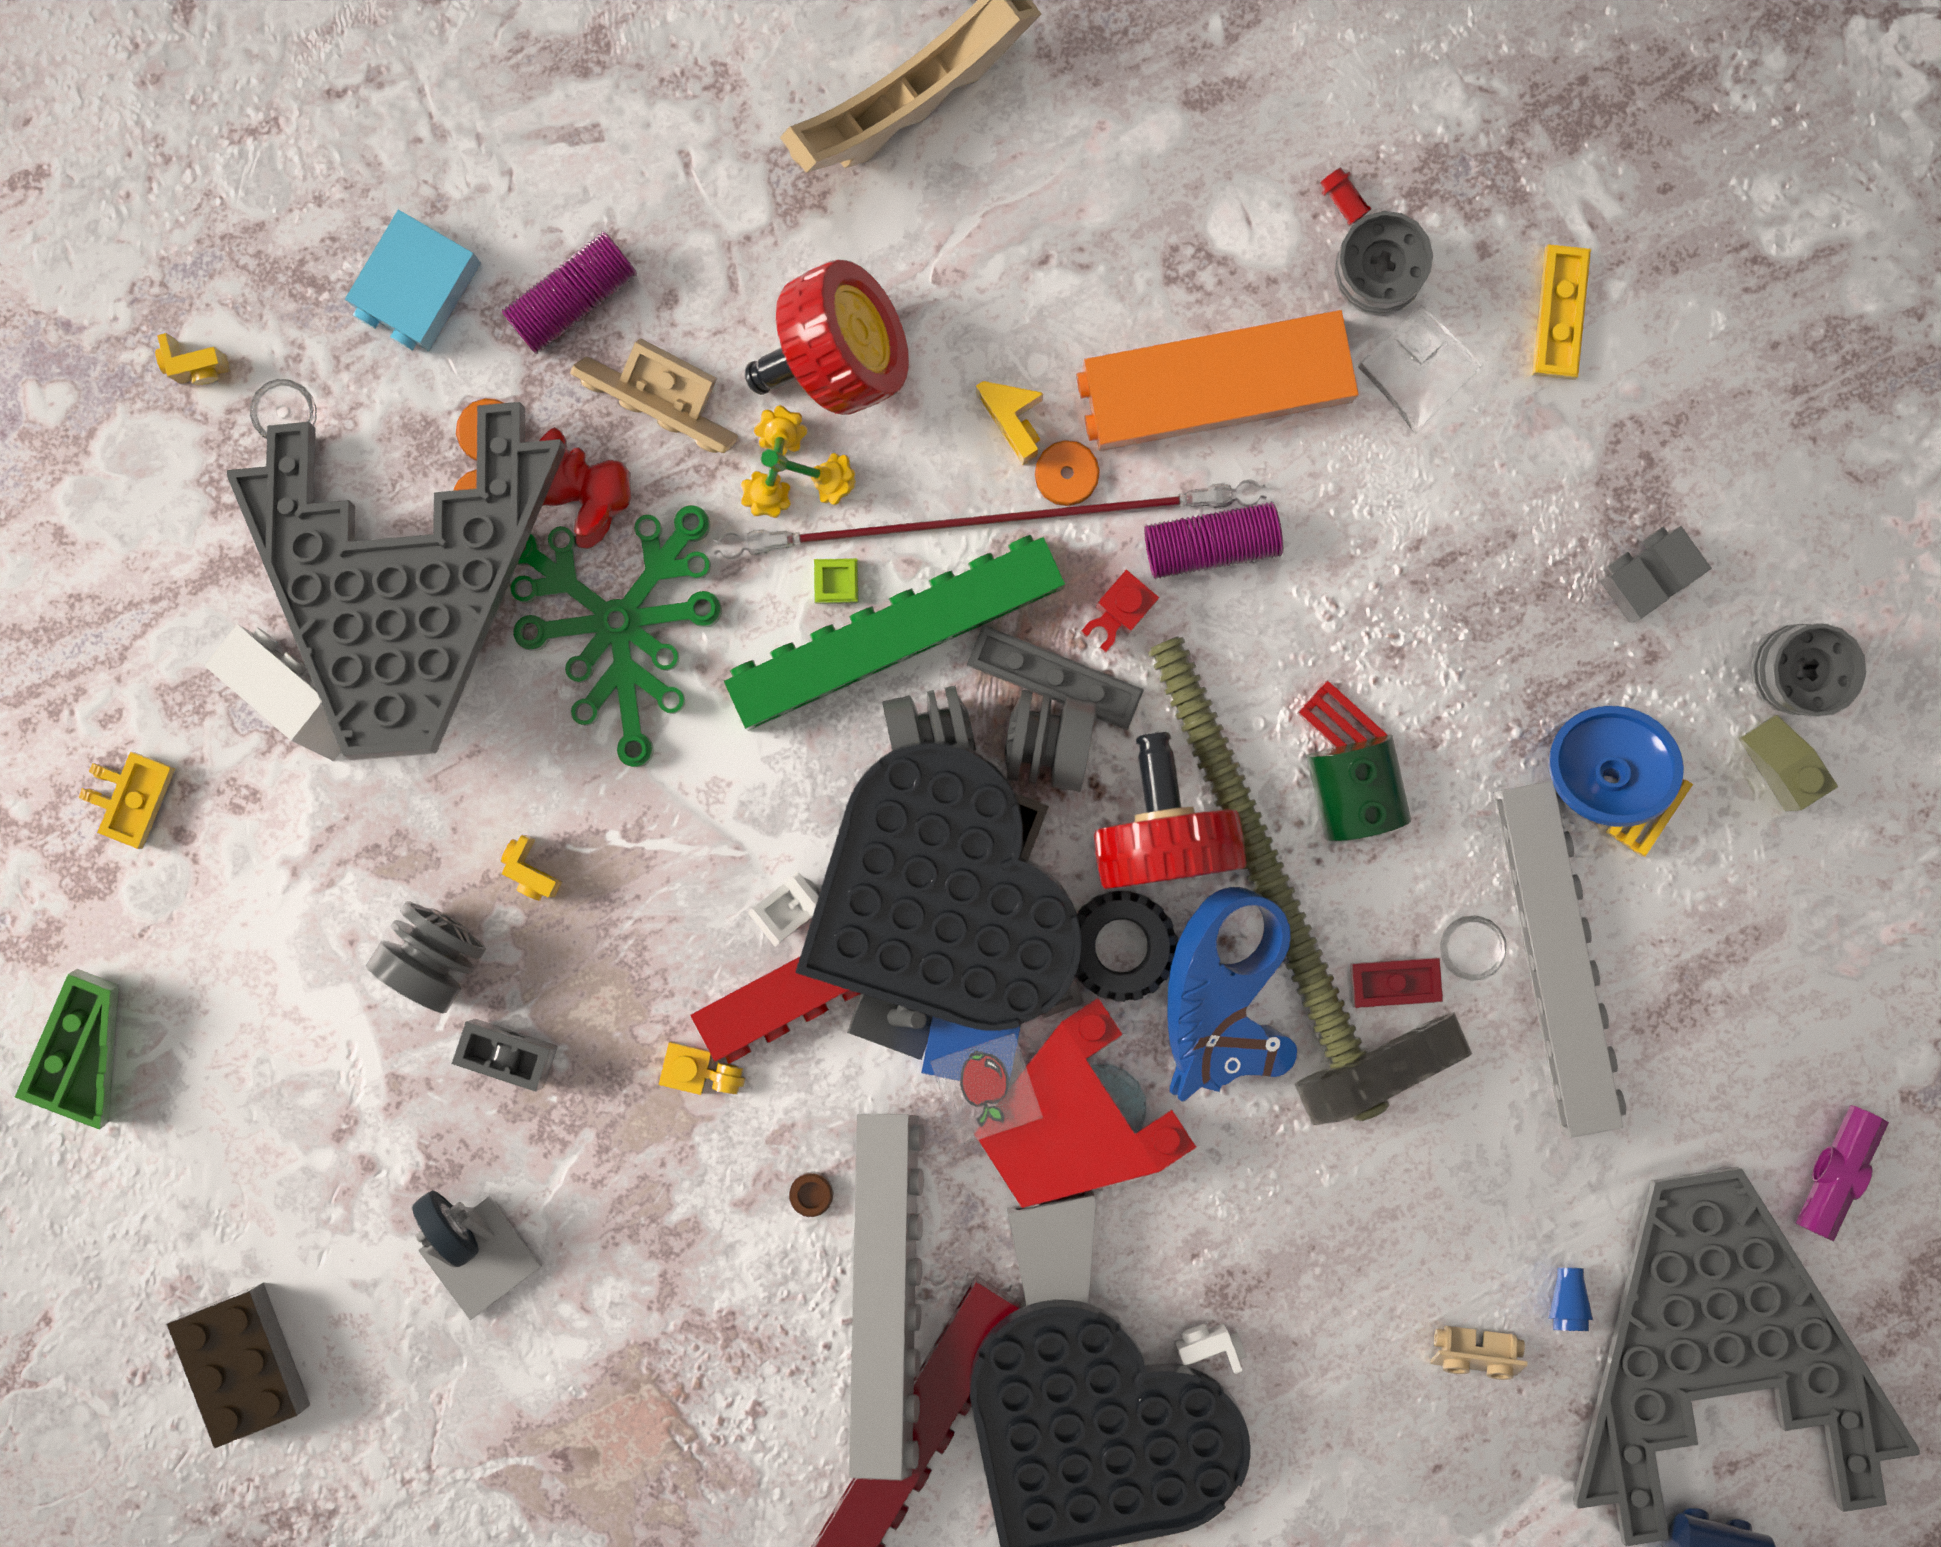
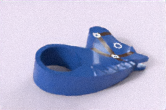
[1167,887,1297,1102]

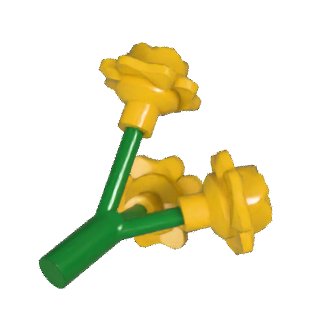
[741,405,856,518]

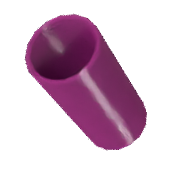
[502,231,637,354]
[1144,501,1284,579]

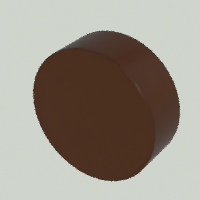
[789,1171,834,1217]

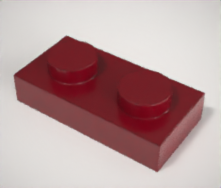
[1350,957,1443,1008]

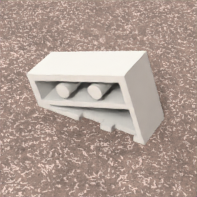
[204,624,341,761]

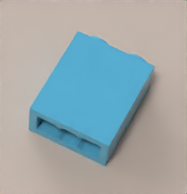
[345,209,481,351]

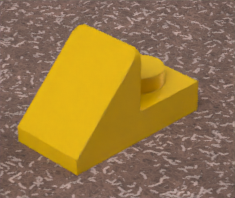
[976,381,1044,465]

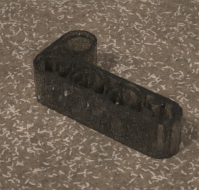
[1294,1012,1472,1125]

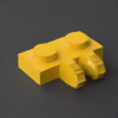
[79,752,176,849]

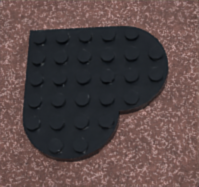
[795,741,1081,1031]
[969,1300,1251,1547]

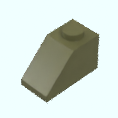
[1738,715,1838,811]

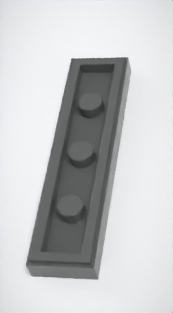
[967,625,1144,730]

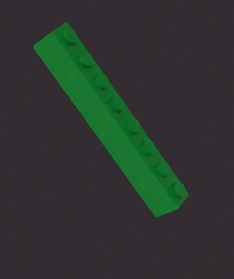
[724,535,1065,731]

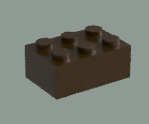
[166,1283,310,1449]

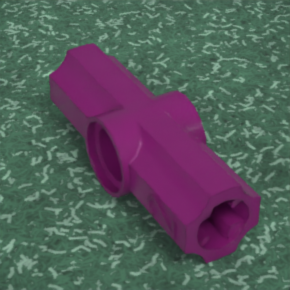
[1795,1105,1889,1242]

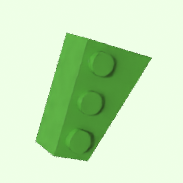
[15,968,119,1130]

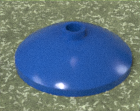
[1548,706,1684,827]

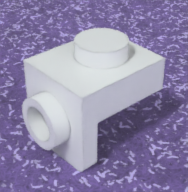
[748,872,820,947]
[1175,1323,1246,1375]

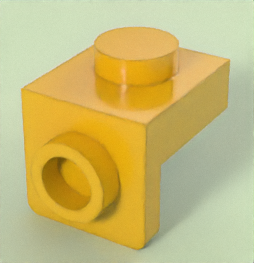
[155,333,230,385]
[501,835,562,901]

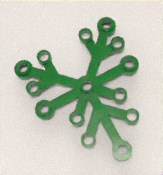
[510,505,722,767]

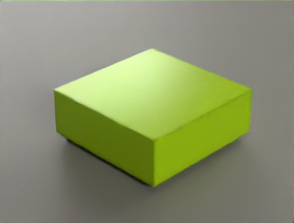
[814,558,859,604]

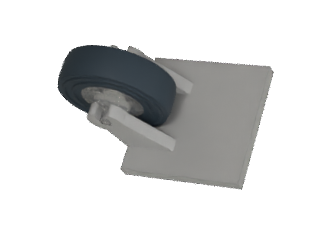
[412,1190,542,1320]

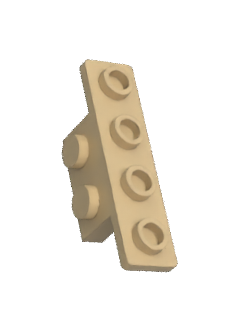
[570,338,738,453]

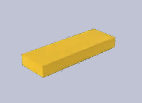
[1532,244,1591,380]

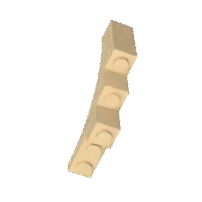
[780,0,1041,173]

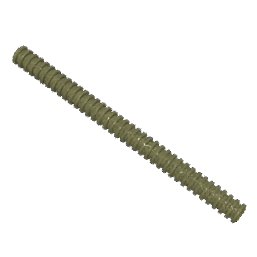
[1148,636,1390,1121]

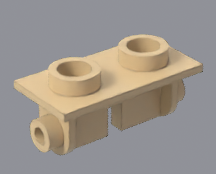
[1430,1325,1528,1380]

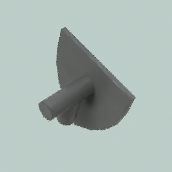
[847,994,932,1060]

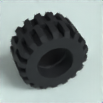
[1075,891,1178,1002]

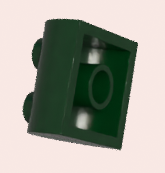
[1306,734,1411,841]

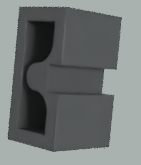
[1600,526,1712,623]

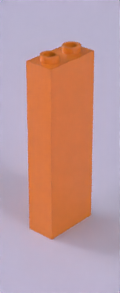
[1076,310,1359,451]

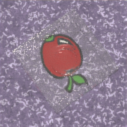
[930,1032,1043,1146]

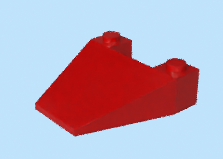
[974,998,1197,1208]

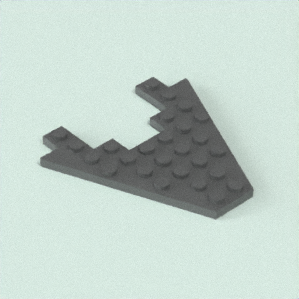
[227,402,565,760]
[1573,1167,1920,1546]

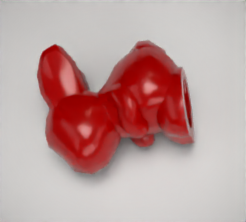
[539,427,632,549]

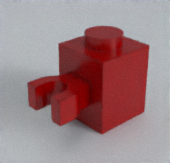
[1080,569,1160,653]

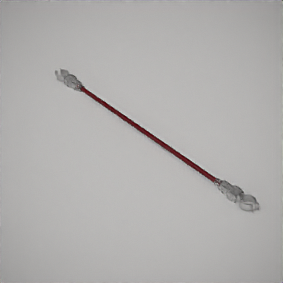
[712,479,1267,559]

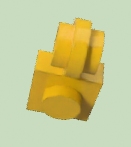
[658,1041,746,1095]

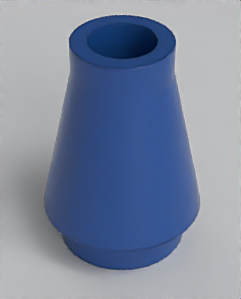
[1548,1268,1593,1331]

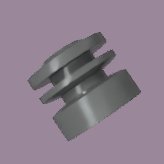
[1334,211,1433,316]
[1750,623,1866,717]
[882,685,976,752]
[1004,690,1096,792]
[366,901,486,1014]

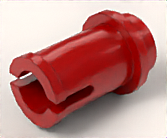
[1320,167,1372,226]

